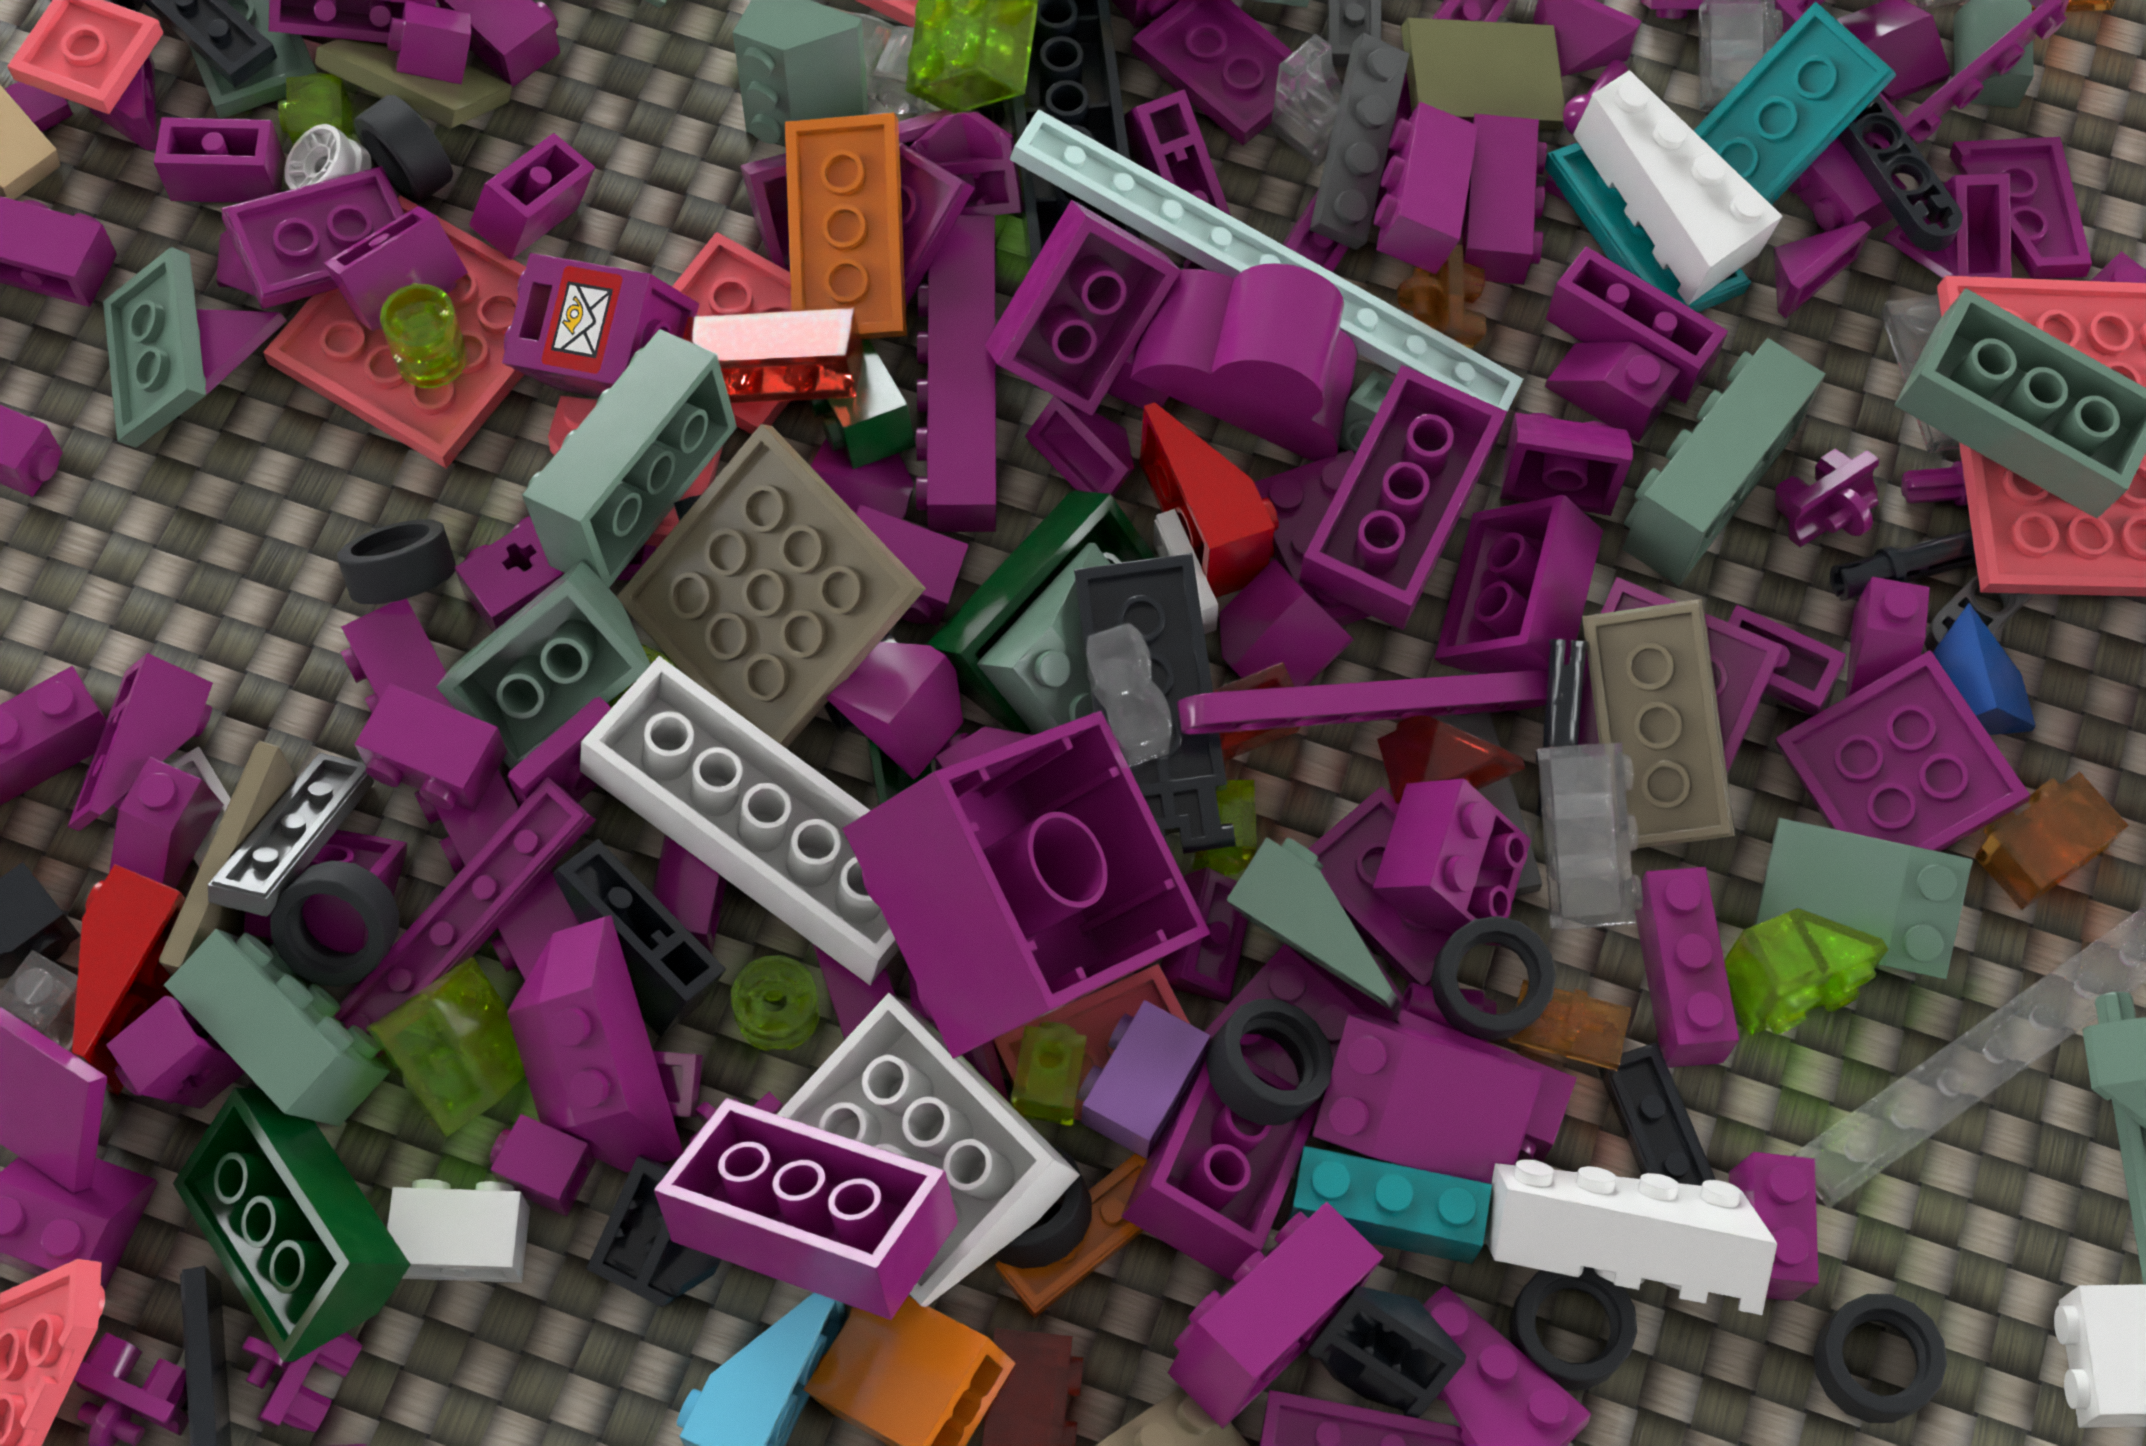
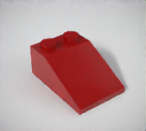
[1139,402,1279,598]
[72,864,186,1096]

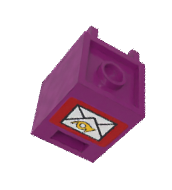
[502,253,705,398]

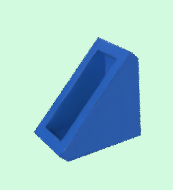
[1933,603,2036,735]

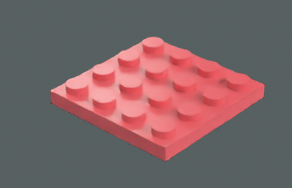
[263,195,526,469]

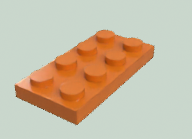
[785,112,907,344]

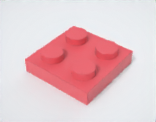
[7,0,163,114]

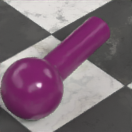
[1563,60,1628,135]

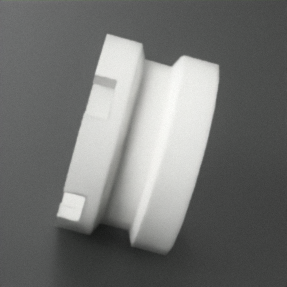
[284,124,371,190]

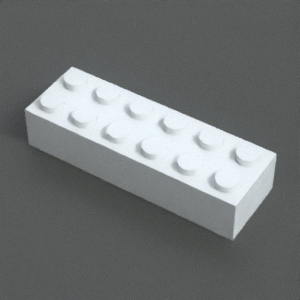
[580,656,900,985]

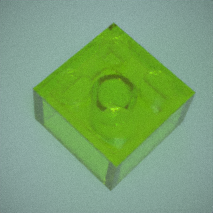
[905,0,1038,114]

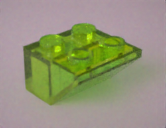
[1724,908,1889,1036]
[366,957,526,1137]

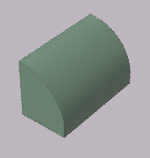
[1953,0,2034,108]

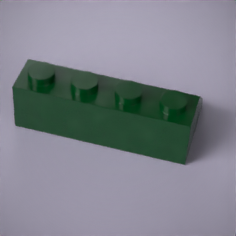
[926,490,1156,734]
[172,1087,411,1362]

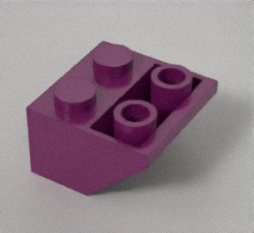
[1372,779,1531,946]

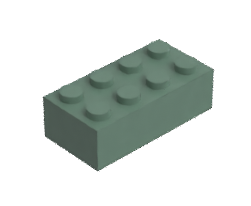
[1894,288,2146,519]
[522,329,737,588]
[1622,338,1825,586]

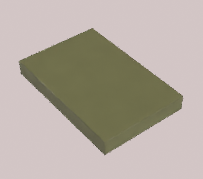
[1401,18,1565,130]
[315,38,512,129]

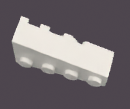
[1573,70,1783,306]
[1484,1160,1777,1315]

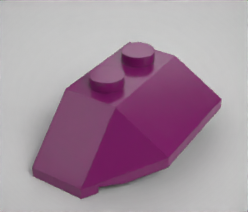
[507,915,683,1172]

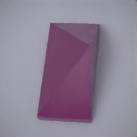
[1533,0,1641,77]
[1774,221,1872,319]
[196,309,287,395]
[1025,396,1134,497]

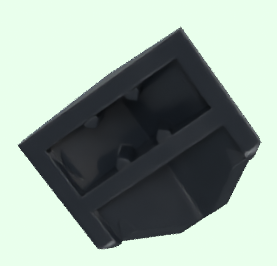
[586,1154,722,1307]
[1308,1286,1466,1418]

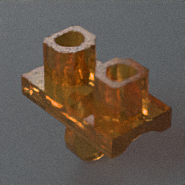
[1397,245,1486,348]
[1508,980,1632,1070]

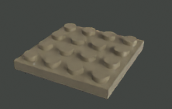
[617,424,926,749]

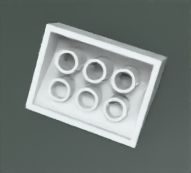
[776,993,1080,1307]

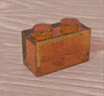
[1974,771,2129,910]

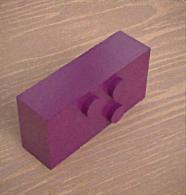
[1299,365,1507,630]
[654,1098,958,1320]

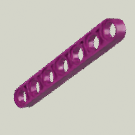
[1177,670,1549,734]

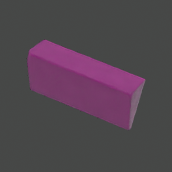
[1161,867,1248,1001]

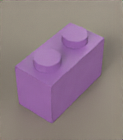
[1077,1000,1210,1159]

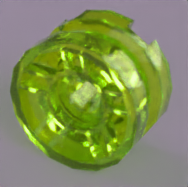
[731,955,819,1052]

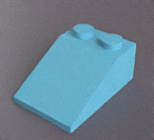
[677,1293,847,1446]

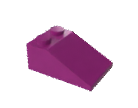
[1312,1013,1544,1184]
[1121,1049,1322,1280]

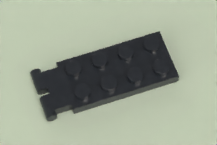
[1074,553,1236,854]

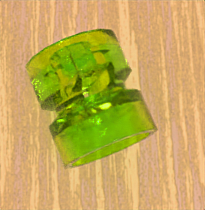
[380,284,468,388]

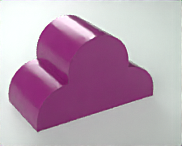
[1130,263,1358,462]

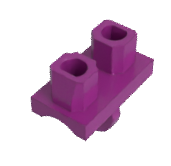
[1775,448,1879,548]
[73,1332,189,1446]
[242,1332,363,1433]

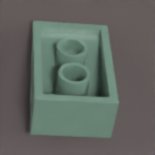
[977,543,1111,735]
[1752,818,1973,979]
[1227,837,1400,1012]

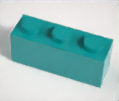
[1287,1146,1492,1264]

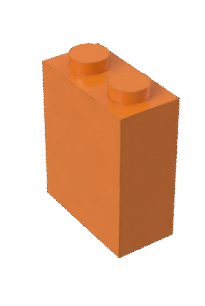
[803,1296,1016,1446]

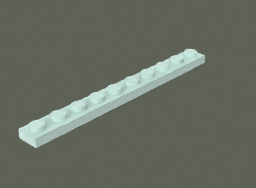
[1009,109,1523,412]

